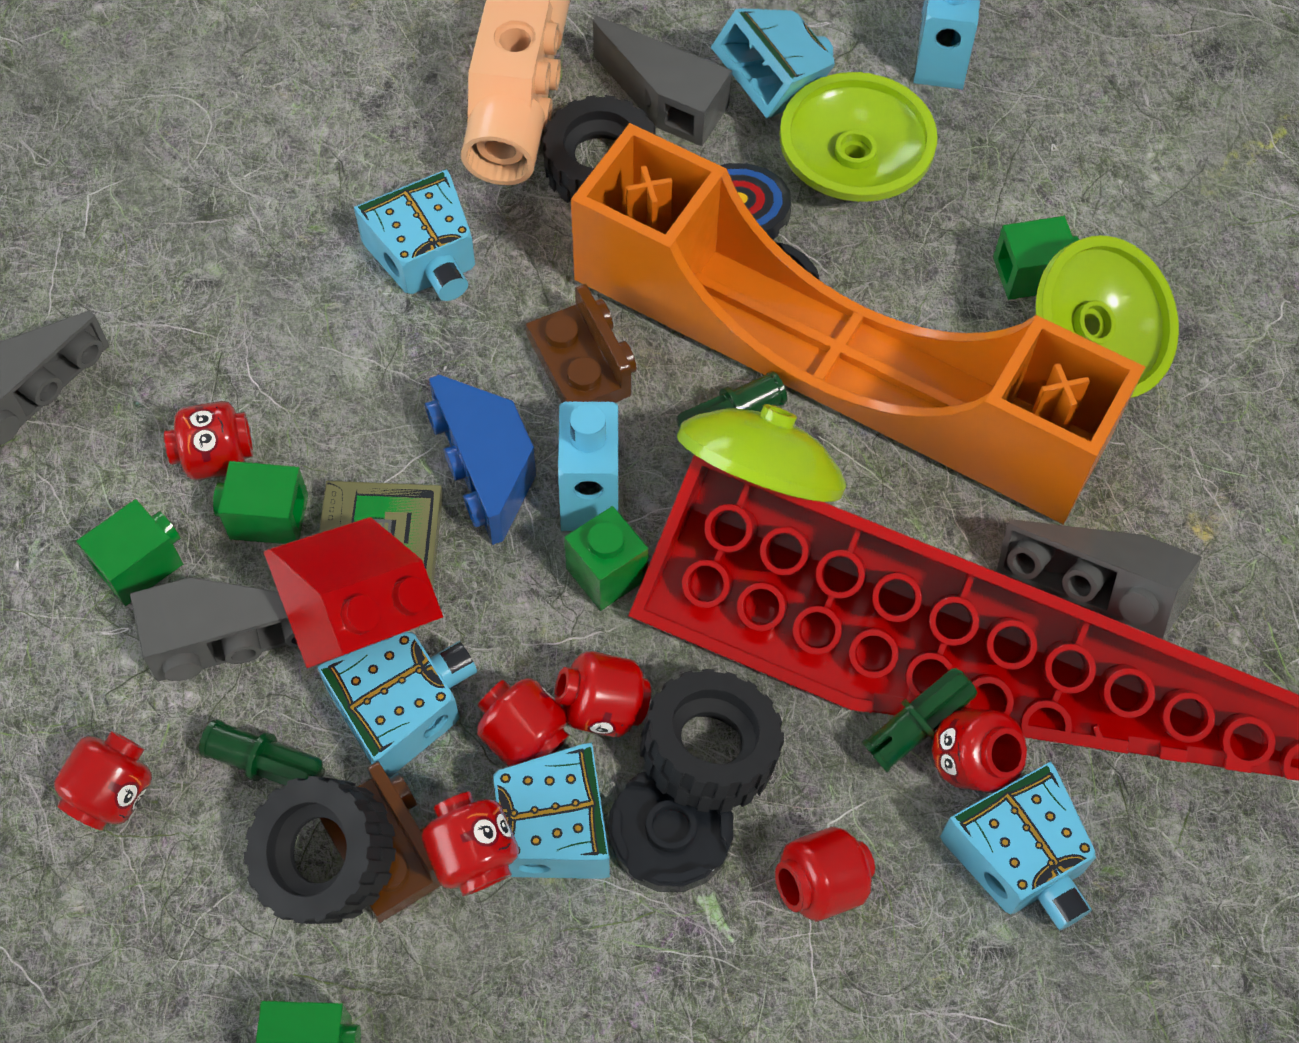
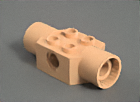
[461,0,570,185]

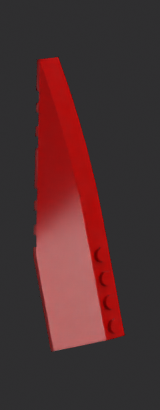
[628,455,1299,781]

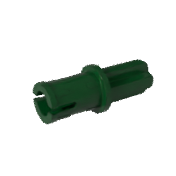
[676,371,788,428]
[861,668,978,772]
[199,719,325,786]

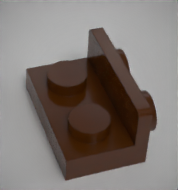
[526,284,637,403]
[319,761,441,923]

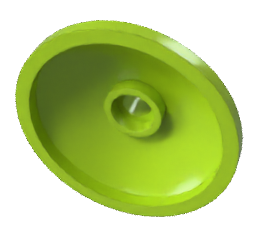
[779,72,938,202]
[1036,235,1179,398]
[677,404,846,502]

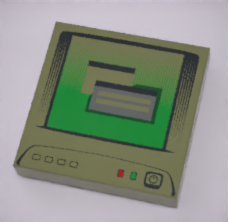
[319,481,443,587]

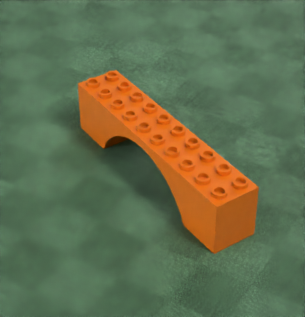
[571,123,1145,525]

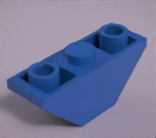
[424,375,536,545]

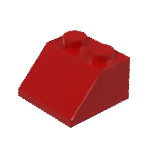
[264,517,443,668]

